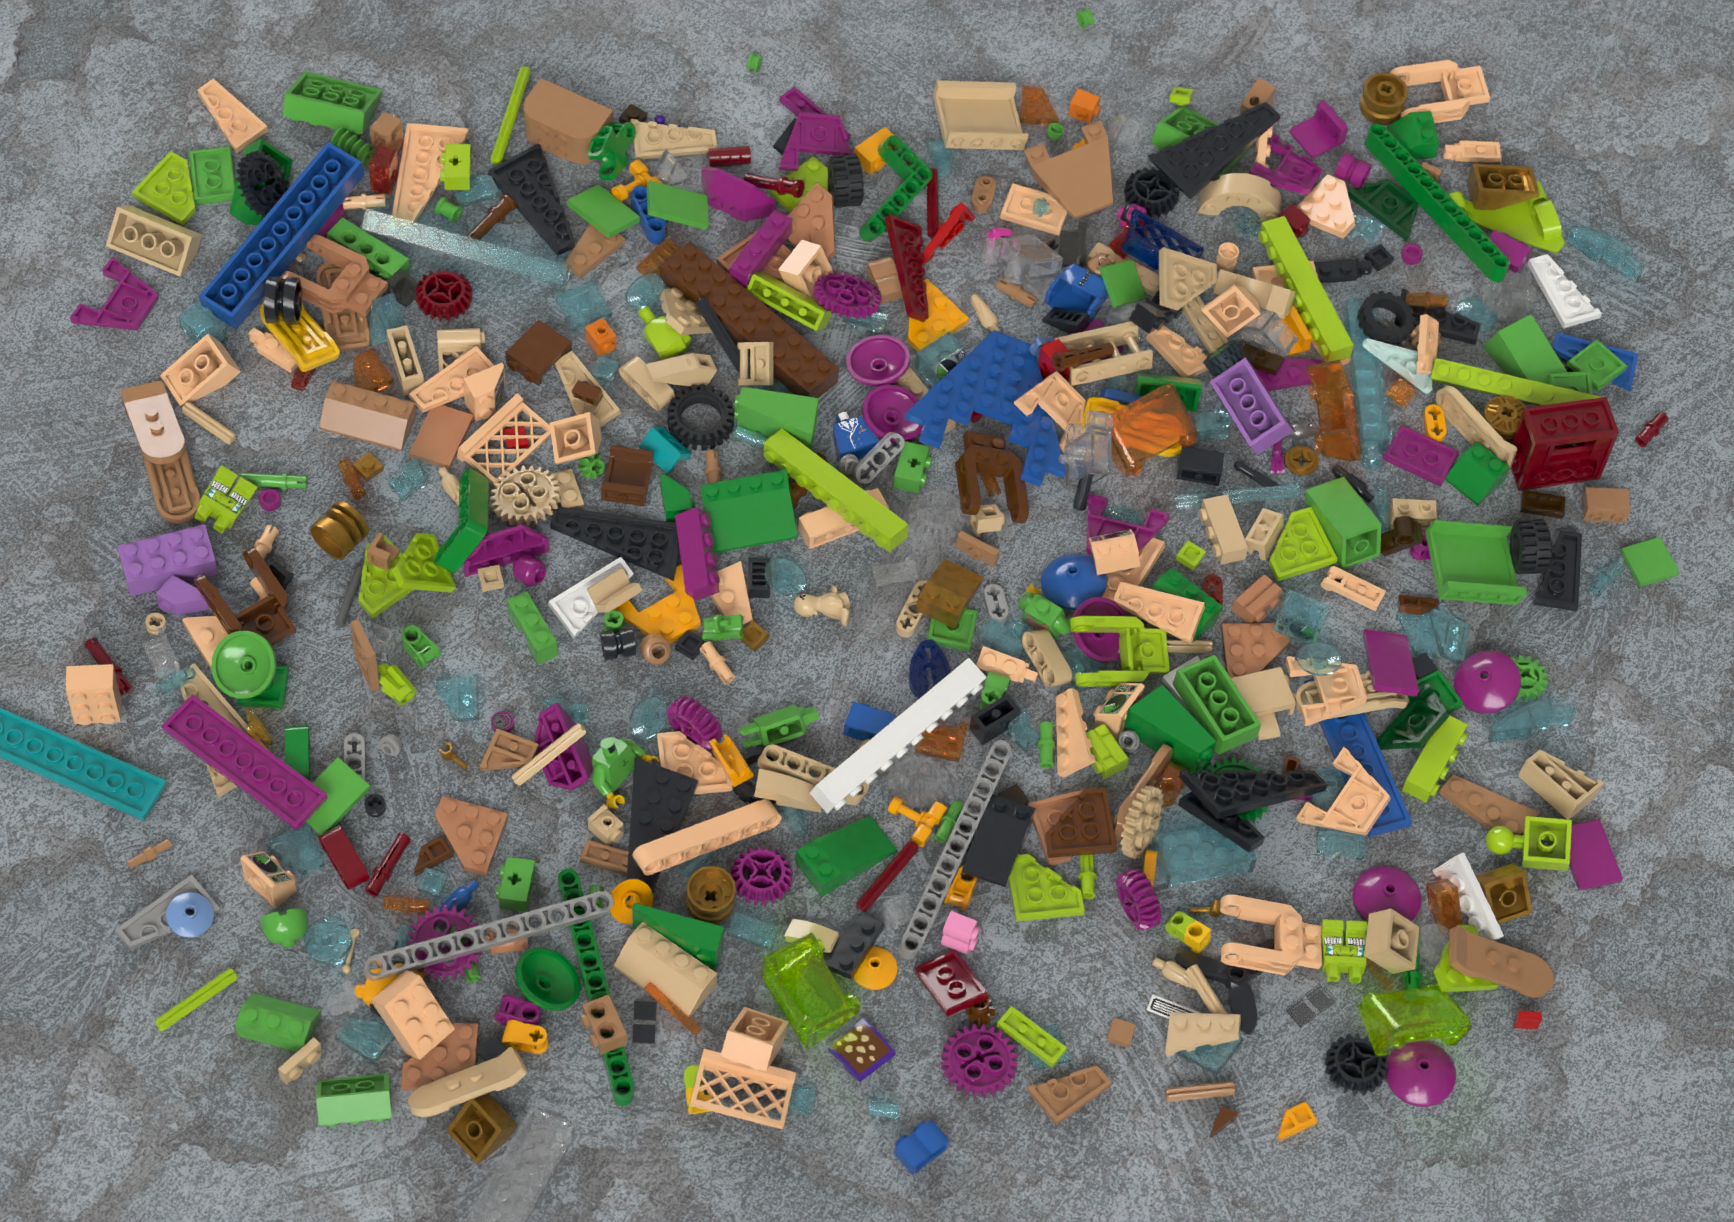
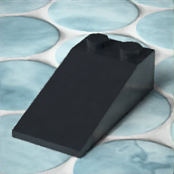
[962,794,1036,887]

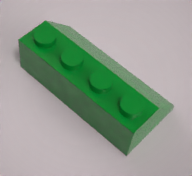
[229,139,293,226]

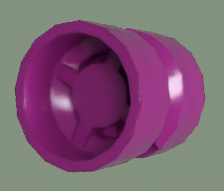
[1334,152,1372,188]

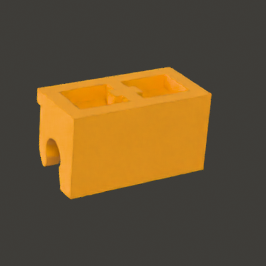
[709,734,754,787]

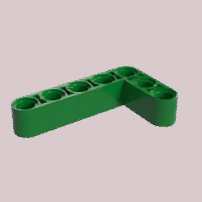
[859,135,932,242]
[434,468,489,574]

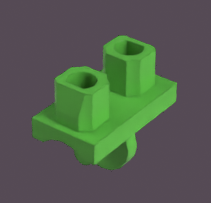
[702,614,744,641]

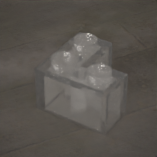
[1239,309,1299,357]

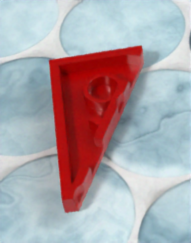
[922,202,976,266]

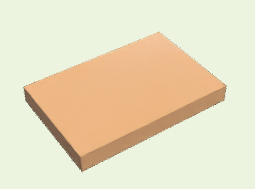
[1000,183,1068,236]

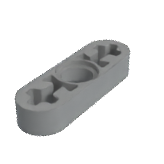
[853,432,904,484]
[344,733,366,781]

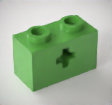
[893,441,932,494]
[495,857,535,912]

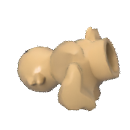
[794,585,850,626]

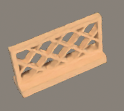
[457,394,551,485]
[690,1049,796,1129]

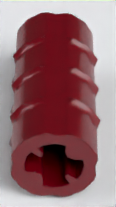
[708,146,751,167]

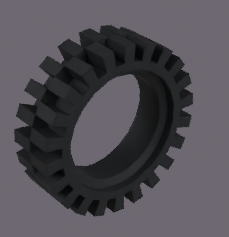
[667,384,734,451]

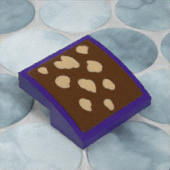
[827,1019,896,1082]

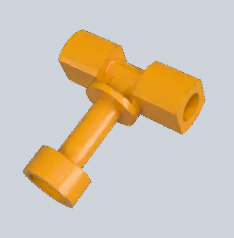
[611,159,664,202]
[887,795,947,847]

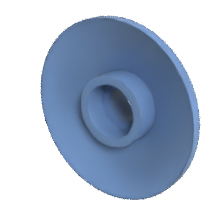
[166,892,214,938]

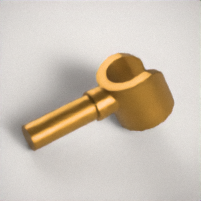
[439,743,468,770]
[1190,900,1222,918]

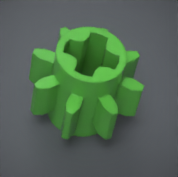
[577,454,605,479]

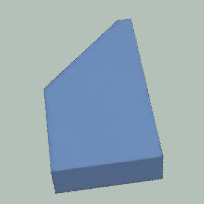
[1029,337,1055,356]

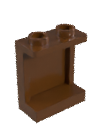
[506,320,572,386]
[601,445,653,506]

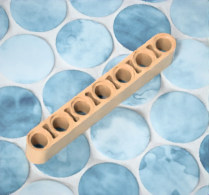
[633,799,782,875]

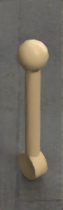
[342,929,360,974]

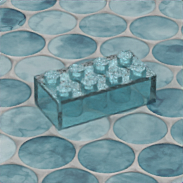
[1153,819,1257,887]

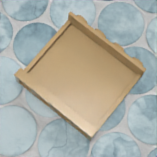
[933,81,1029,150]

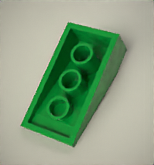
[795,816,897,897]
[632,903,724,972]

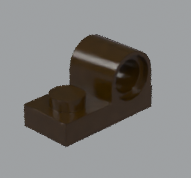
[1380,516,1423,557]

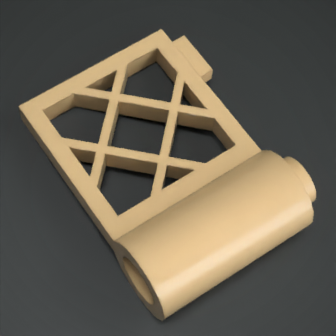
[437,328,485,372]

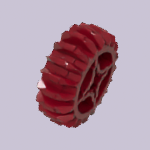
[415,268,473,322]

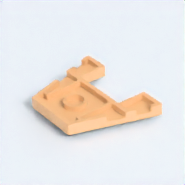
[1014,371,1085,459]
[1286,656,1367,726]
[1296,747,1391,836]

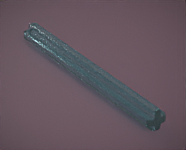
[1174,484,1301,508]

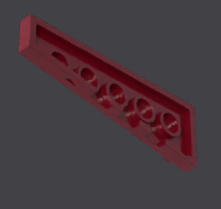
[885,214,929,322]

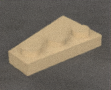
[1165,1012,1241,1057]

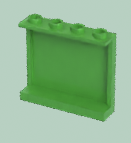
[1425,519,1527,605]

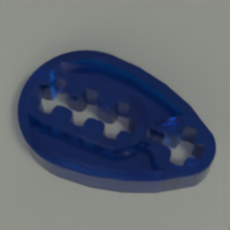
[909,640,951,699]

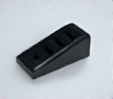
[1043,307,1089,334]
[748,558,770,598]

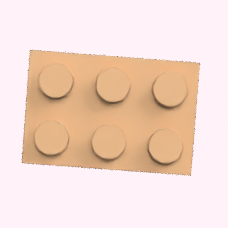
[66,664,121,725]
[371,970,455,1060]
[721,1007,789,1071]

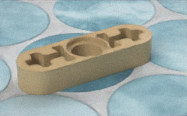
[896,580,927,637]

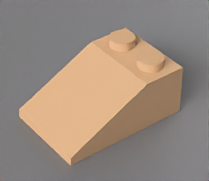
[160,334,241,407]

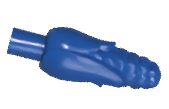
[439,880,479,912]

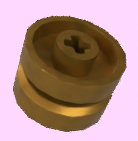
[1359,72,1408,125]

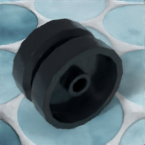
[264,276,302,325]

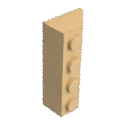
[106,205,202,277]
[614,922,717,1019]

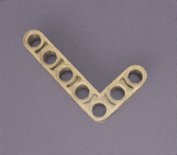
[758,739,871,805]

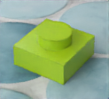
[1169,87,1194,106]
[1175,540,1206,571]

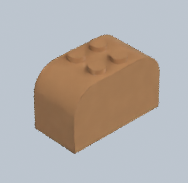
[524,78,613,164]

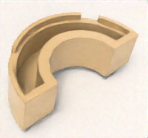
[1198,173,1282,221]
[1213,269,1296,319]

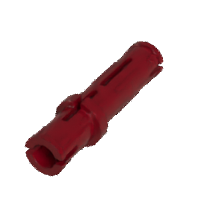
[84,637,132,695]
[365,833,411,897]

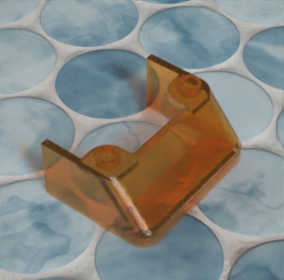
[1306,359,1361,462]

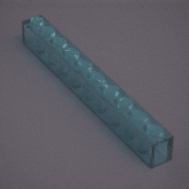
[361,209,572,285]

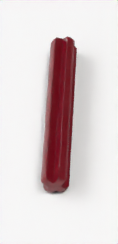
[927,168,939,238]
[856,841,919,912]

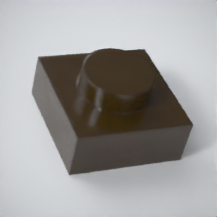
[619,104,648,124]

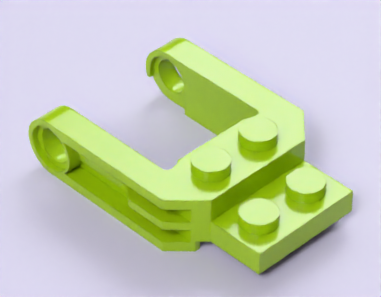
[1070,616,1170,687]

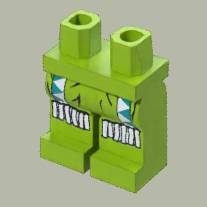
[195,465,258,534]
[1321,919,1367,983]

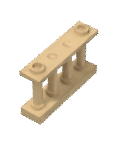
[1055,322,1153,386]

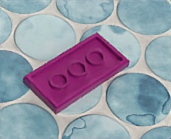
[1363,629,1419,696]

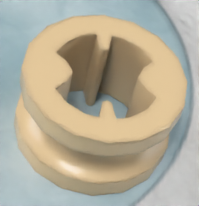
[145,613,166,635]

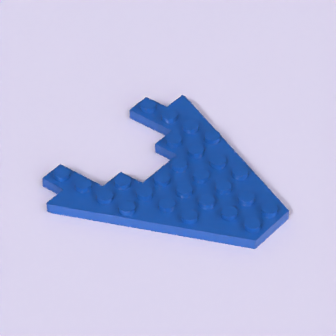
[904,330,1066,487]

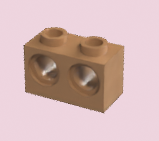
[370,111,404,162]
[580,995,627,1055]

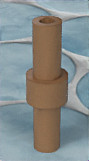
[126,838,172,869]

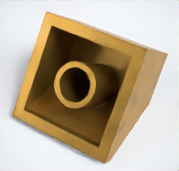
[1476,863,1533,924]
[446,1093,518,1164]

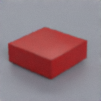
[503,426,529,449]
[1514,1010,1542,1030]

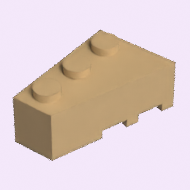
[1518,750,1604,820]

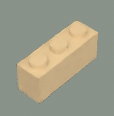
[386,325,424,396]
[1199,494,1248,565]

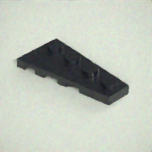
[1394,288,1480,345]
[1533,530,1582,611]
[1178,791,1265,853]

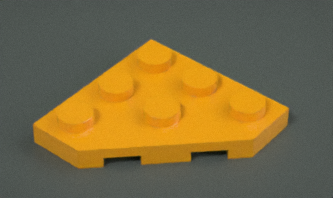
[908,279,969,356]

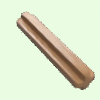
[1165,1081,1235,1102]

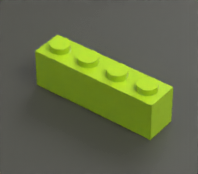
[747,271,832,331]
[1402,715,1468,803]

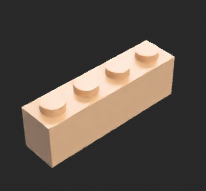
[798,488,889,549]

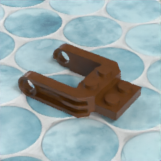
[955,431,1029,524]
[194,546,296,646]

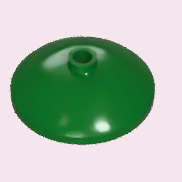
[515,947,581,1011]

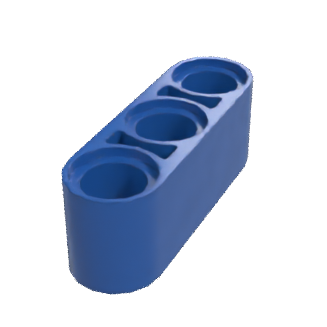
[631,186,666,245]

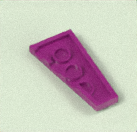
[1234,358,1327,391]

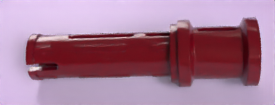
[744,173,805,198]

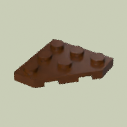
[1045,787,1117,858]

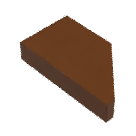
[1397,595,1439,615]
[414,835,453,877]

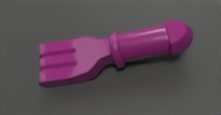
[1271,439,1284,474]

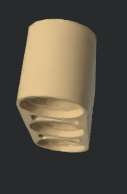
[619,356,675,411]
[1022,629,1072,687]

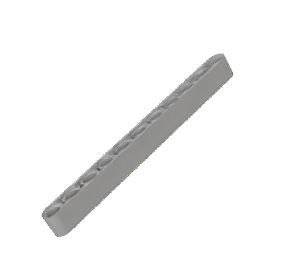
[898,740,1012,960]
[363,891,613,981]

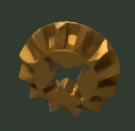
[1284,446,1319,477]

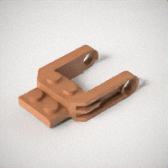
[280,234,388,317]

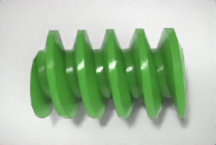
[330,127,376,169]

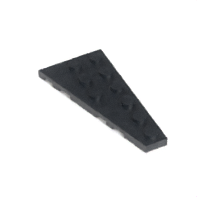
[1147,102,1280,200]
[488,144,575,256]
[550,507,680,581]
[627,757,699,898]
[1179,770,1327,819]

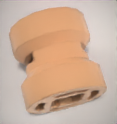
[1216,242,1239,271]

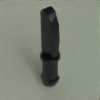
[1234,461,1279,489]

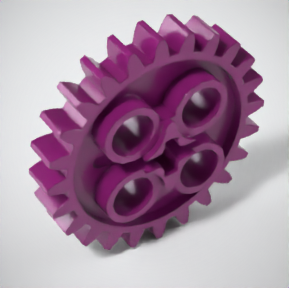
[813,271,881,320]
[406,905,483,982]
[941,1024,1018,1099]

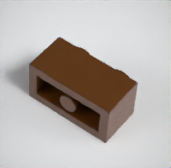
[572,380,603,407]

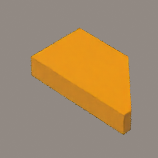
[1277,1101,1318,1142]

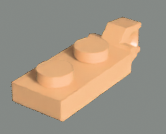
[1443,140,1502,163]
[1416,314,1439,375]
[248,327,298,373]
[976,646,1039,683]

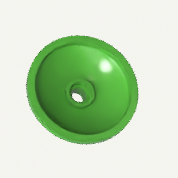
[211,631,276,699]

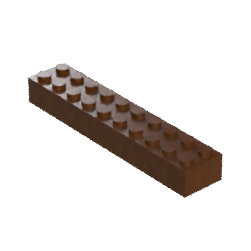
[660,241,839,398]

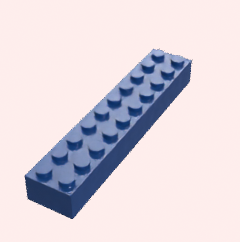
[198,142,365,330]

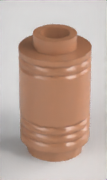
[484,928,528,955]

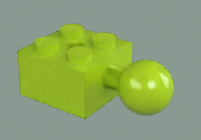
[1485,816,1572,871]

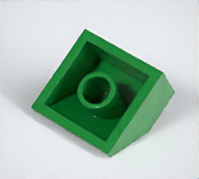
[1387,111,1439,159]
[1445,441,1510,506]

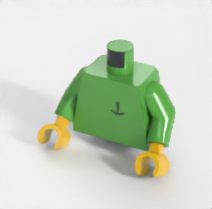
[592,737,659,809]

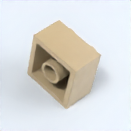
[1365,909,1419,974]

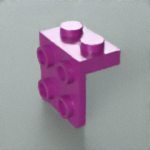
[1289,100,1348,158]

